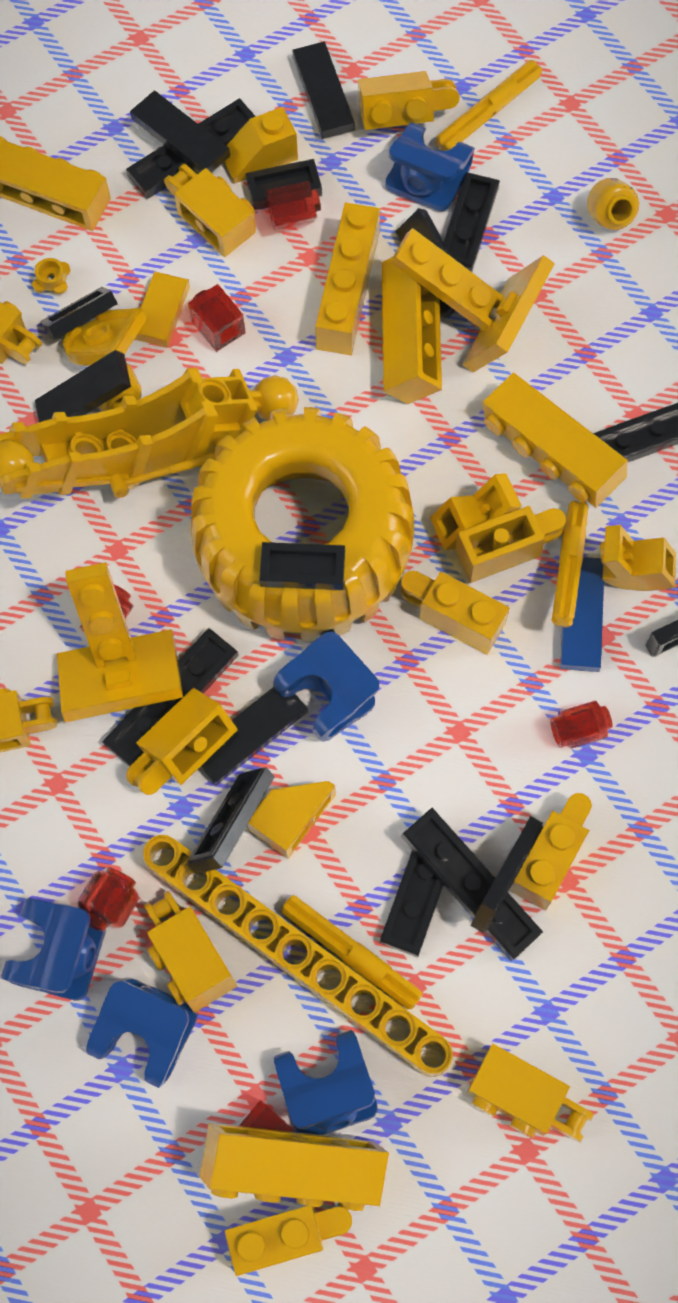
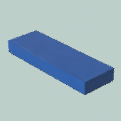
[560,557,604,672]

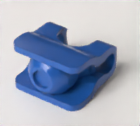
[385,122,475,212]
[273,632,380,742]
[0,898,106,1001]
[86,978,198,1088]
[274,1030,378,1136]

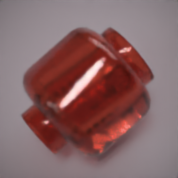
[77,867,139,933]

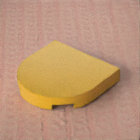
[63,308,147,366]

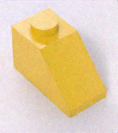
[224,107,298,184]
[248,781,336,859]

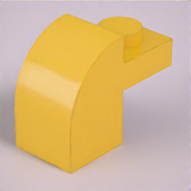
[429,473,522,550]
[600,525,676,591]

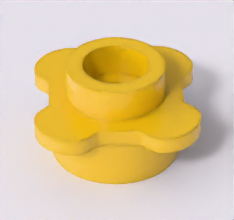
[32,258,71,294]

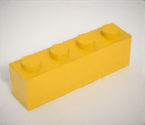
[0,136,111,232]
[315,202,380,356]
[381,257,442,404]
[482,372,628,508]
[199,1123,389,1211]

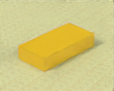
[134,271,190,348]

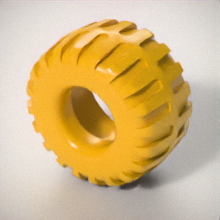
[191,407,414,642]

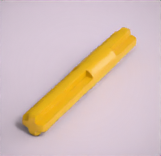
[435,60,542,151]
[551,500,589,628]
[281,895,422,1010]

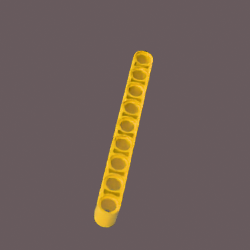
[143,835,453,1077]

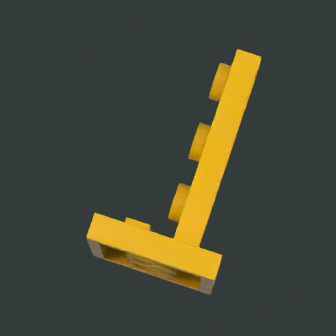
[390,228,555,373]
[57,562,183,723]

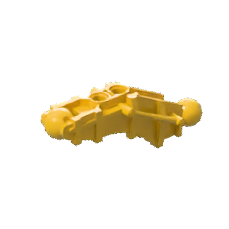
[0,368,299,499]

